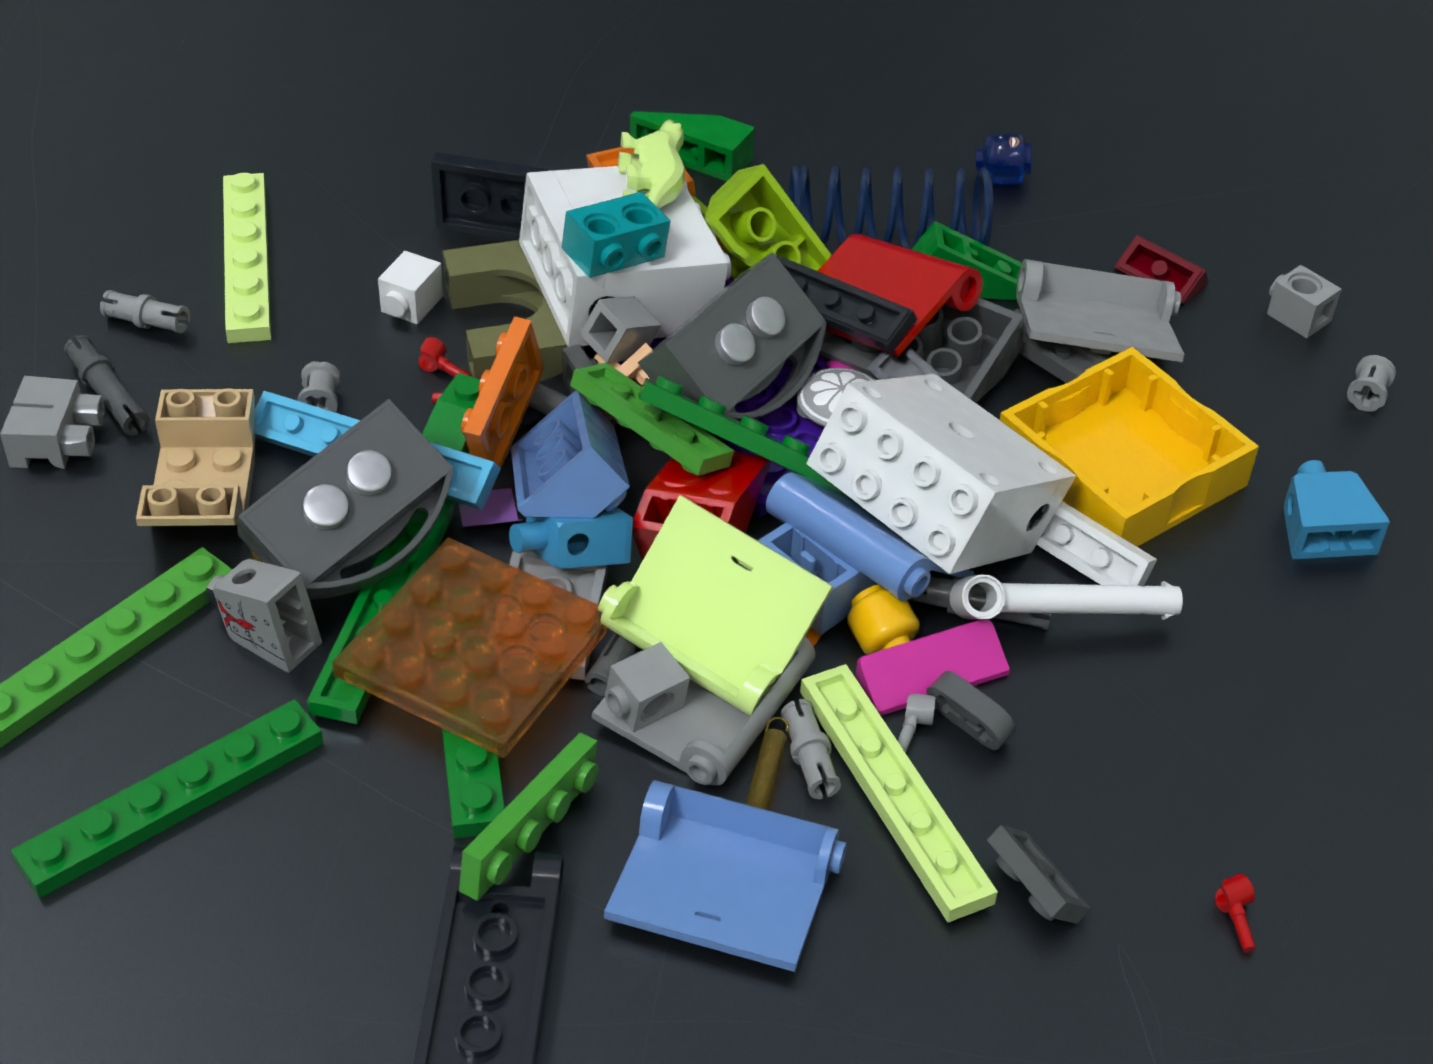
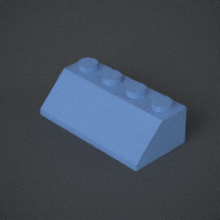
[511,390,630,518]

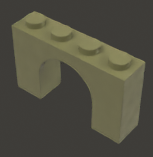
[443,240,585,382]

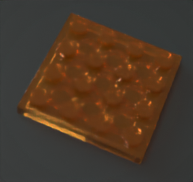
[332,537,610,758]

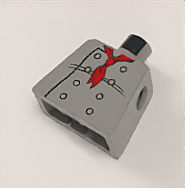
[206,559,322,673]

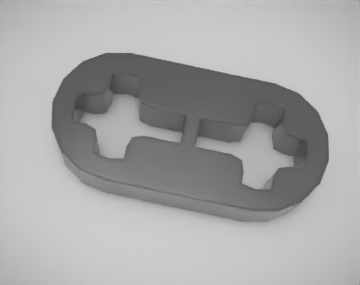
[926,671,1016,750]

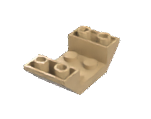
[136,388,255,526]

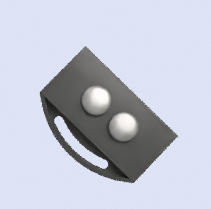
[637,252,827,422]
[238,399,453,600]

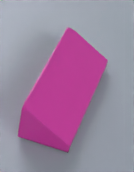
[855,619,1010,716]

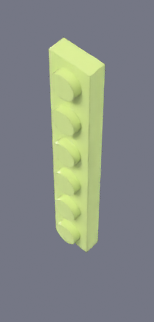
[223,173,271,343]
[800,664,998,923]

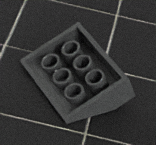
[819,298,1024,403]

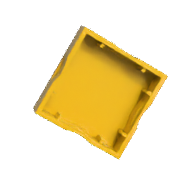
[999,347,1259,547]

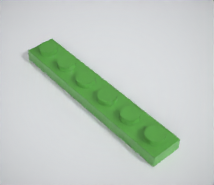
[0,547,233,748]

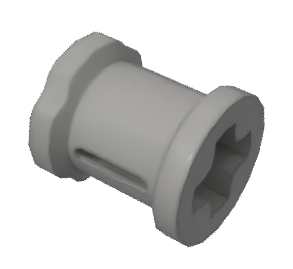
[1347,355,1396,411]
[297,361,340,412]

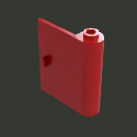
[818,233,983,356]

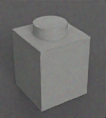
[579,296,662,363]

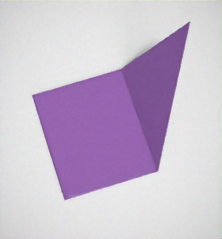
[458,488,519,527]

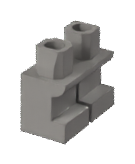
[0,375,106,469]

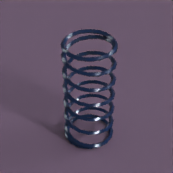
[789,164,993,249]

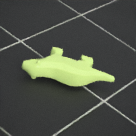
[618,119,685,208]

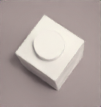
[378,251,443,324]

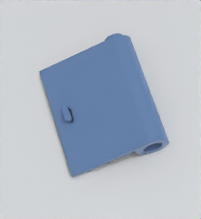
[766,472,974,601]
[604,780,847,972]

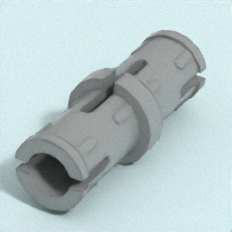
[100,290,190,333]
[781,699,841,799]

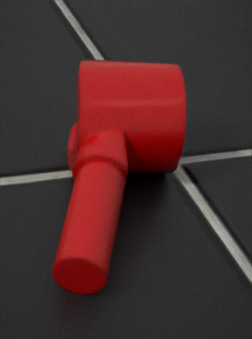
[418,337,472,377]
[1214,873,1256,953]

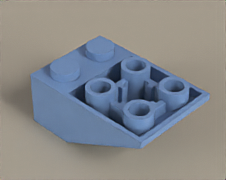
[758,522,878,635]

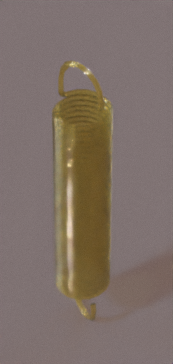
[746,717,789,810]

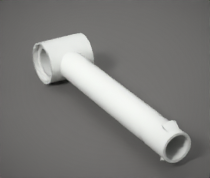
[950,575,1183,620]

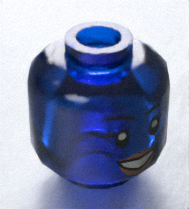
[976,133,1032,185]

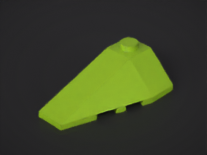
[705,164,831,271]

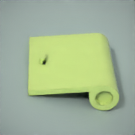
[598,495,834,716]

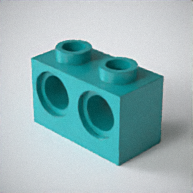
[561,192,671,278]

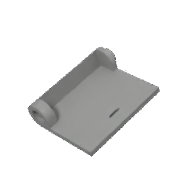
[1016,259,1185,362]
[592,637,815,786]

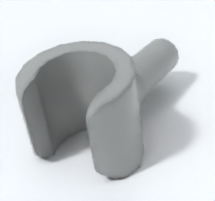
[897,693,936,753]

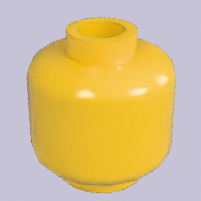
[847,584,920,655]

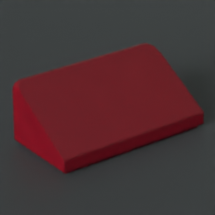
[1114,235,1209,305]

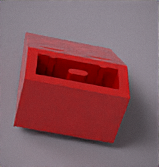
[632,452,771,561]

